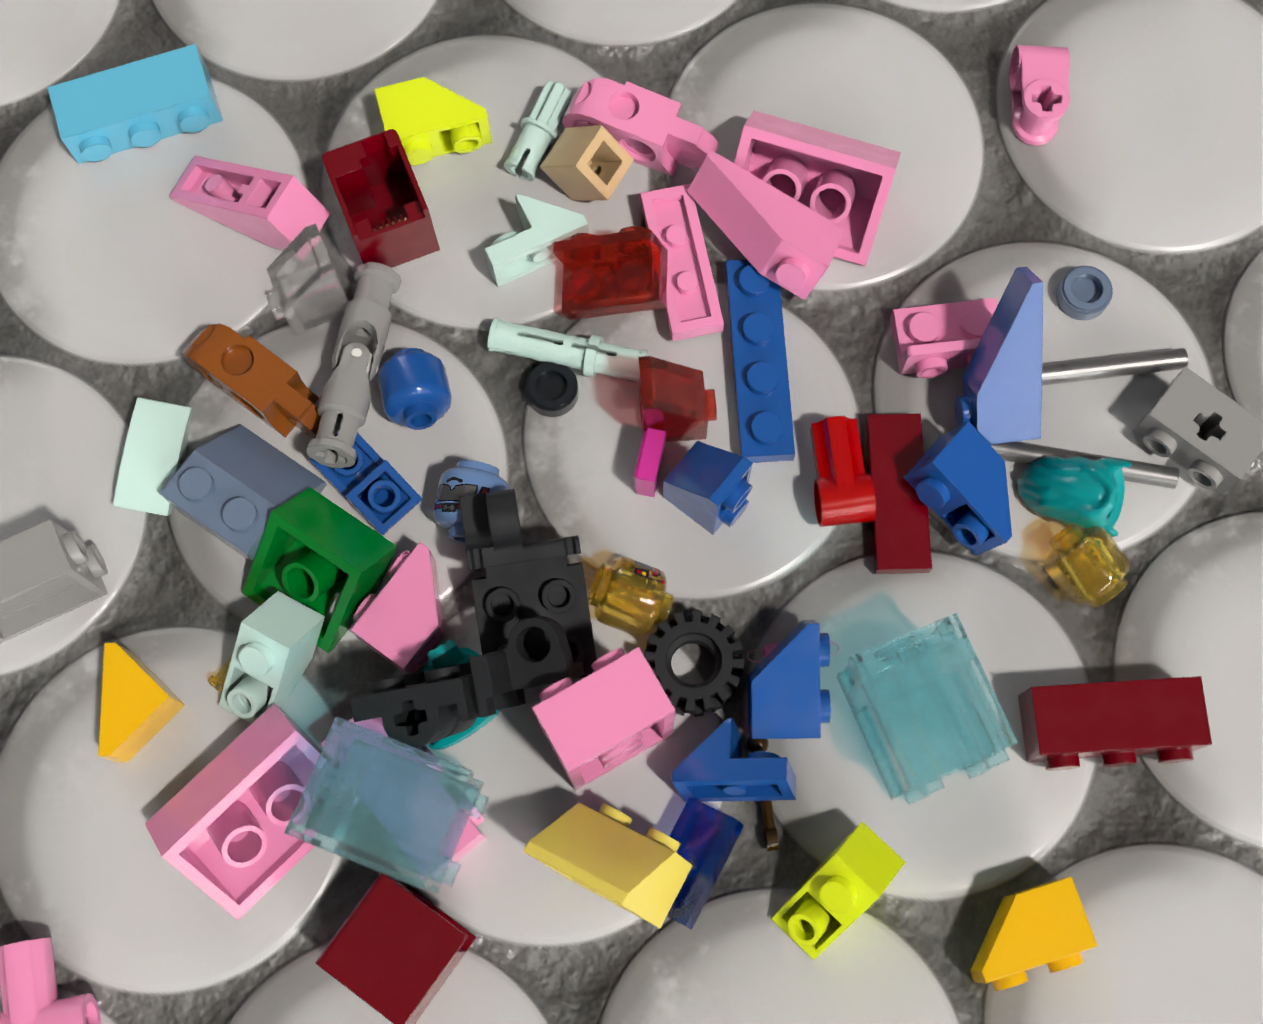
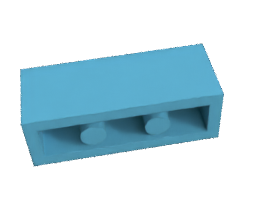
[47,44,223,164]

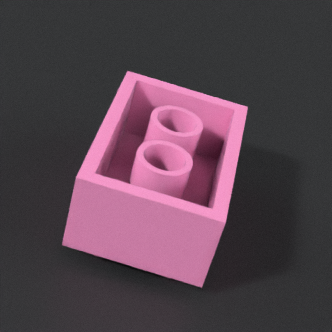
[532,647,676,791]

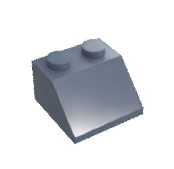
[159,425,327,563]

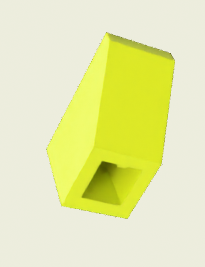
[374,77,493,165]
[771,821,906,960]

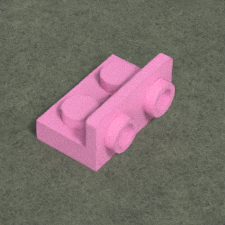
[890,298,998,378]

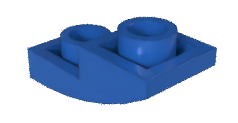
[309,432,423,536]

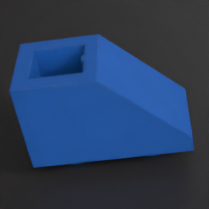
[904,421,1012,556]
[663,441,753,535]
[748,620,831,739]

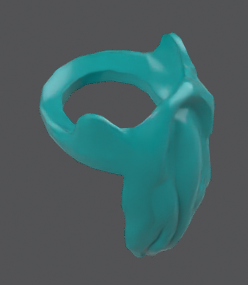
[1016,456,1132,537]

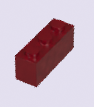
[1018,676,1212,771]

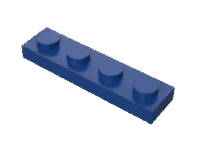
[725,259,795,463]

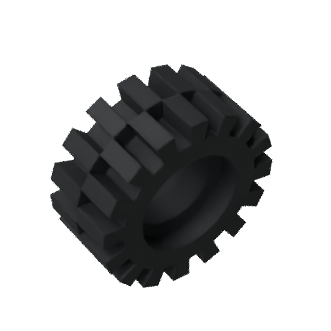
[644,610,744,717]

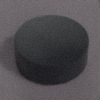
[525,362,579,417]

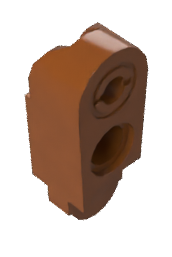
[181,323,321,439]

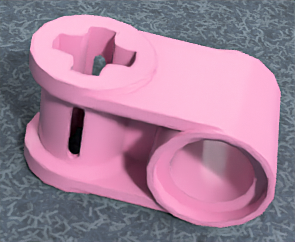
[1009,45,1070,146]

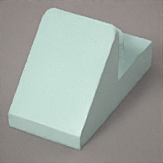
[484,194,590,287]

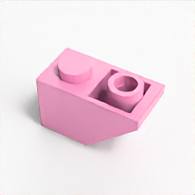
[351,542,445,674]

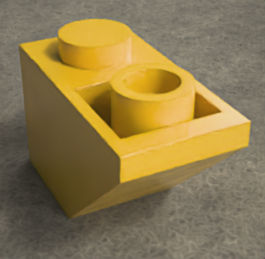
[970,877,1098,991]

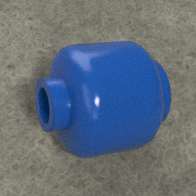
[378,348,452,430]

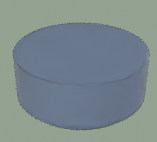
[1056,266,1113,321]

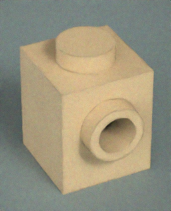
[540,125,634,201]

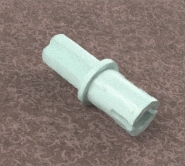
[504,81,572,181]

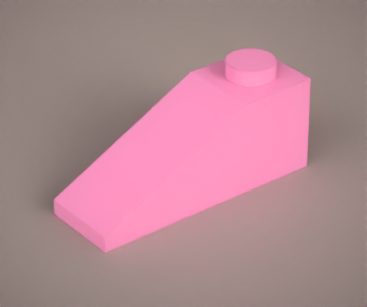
[687,149,846,300]
[169,156,331,255]

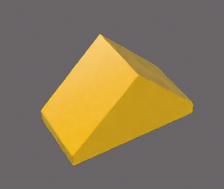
[98,642,185,763]

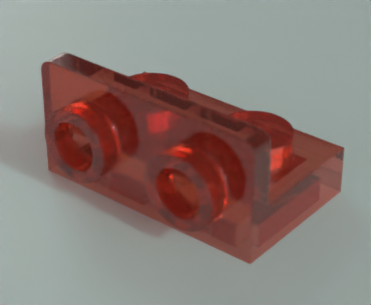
[553,226,668,320]

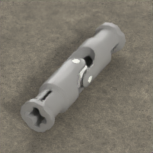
[306,262,401,468]

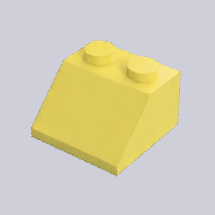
[523,803,693,928]

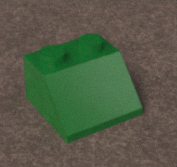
[242,487,397,653]

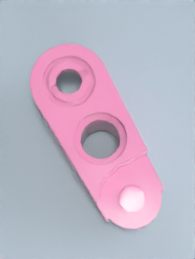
[562,78,719,177]

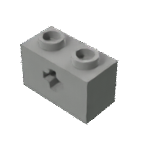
[1133,366,1263,495]

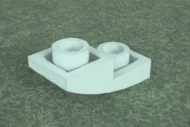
[113,397,193,516]

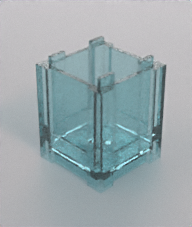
[836,613,1018,805]
[284,716,489,894]

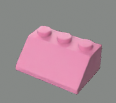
[734,110,901,266]
[145,703,363,920]

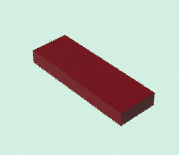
[865,413,932,574]

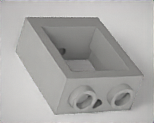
[0,518,108,644]

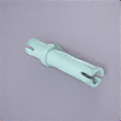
[487,318,648,384]

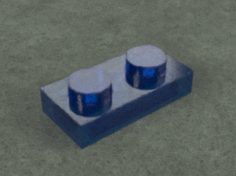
[667,797,744,930]

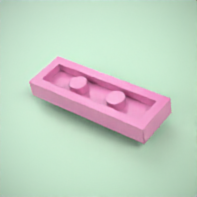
[640,183,724,341]

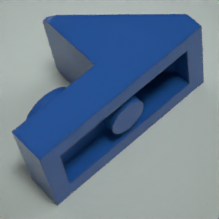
[672,718,797,802]

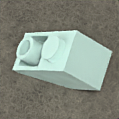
[219,591,325,724]

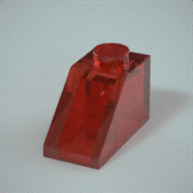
[638,356,717,442]

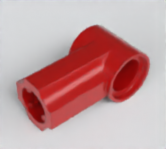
[810,416,876,527]

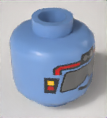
[434,460,509,543]

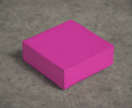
[634,428,666,497]

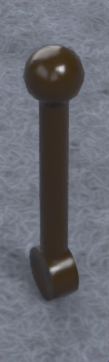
[747,736,779,851]

